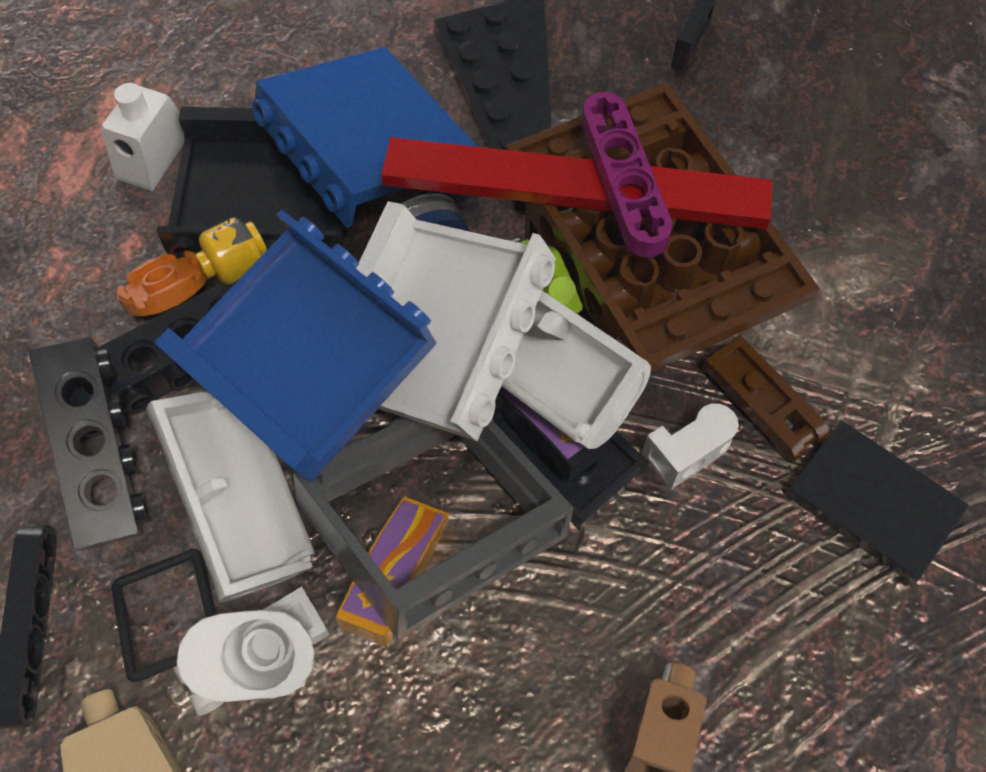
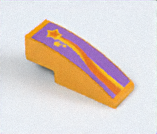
[335,496,450,648]

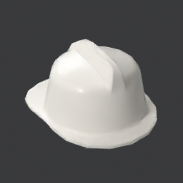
[177,610,315,702]

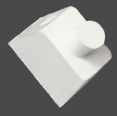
[101,83,185,192]

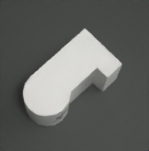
[641,404,739,490]

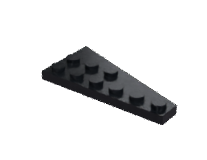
[434,0,552,209]

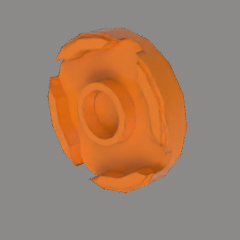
[116,251,207,316]

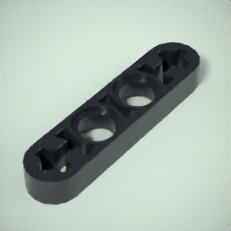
[0,525,56,729]

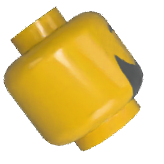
[194,218,267,285]

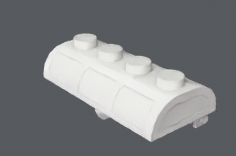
[501,291,651,449]
[146,391,315,602]

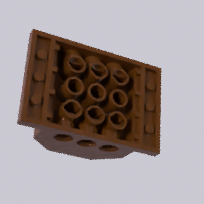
[506,82,820,373]

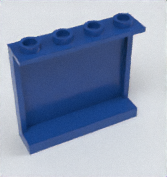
[252,47,478,227]
[154,209,437,483]

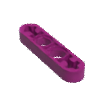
[582,92,672,257]

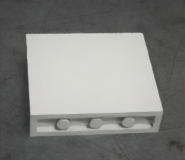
[356,201,556,441]

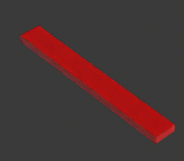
[381,137,772,229]

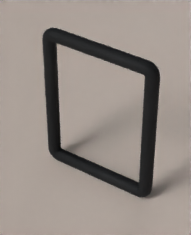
[111,549,216,683]

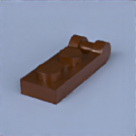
[703,335,830,463]

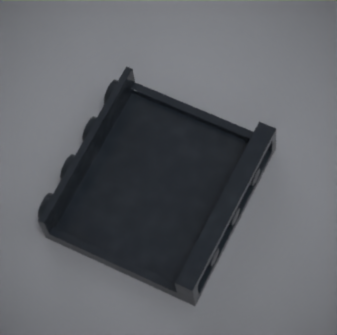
[157,106,345,258]

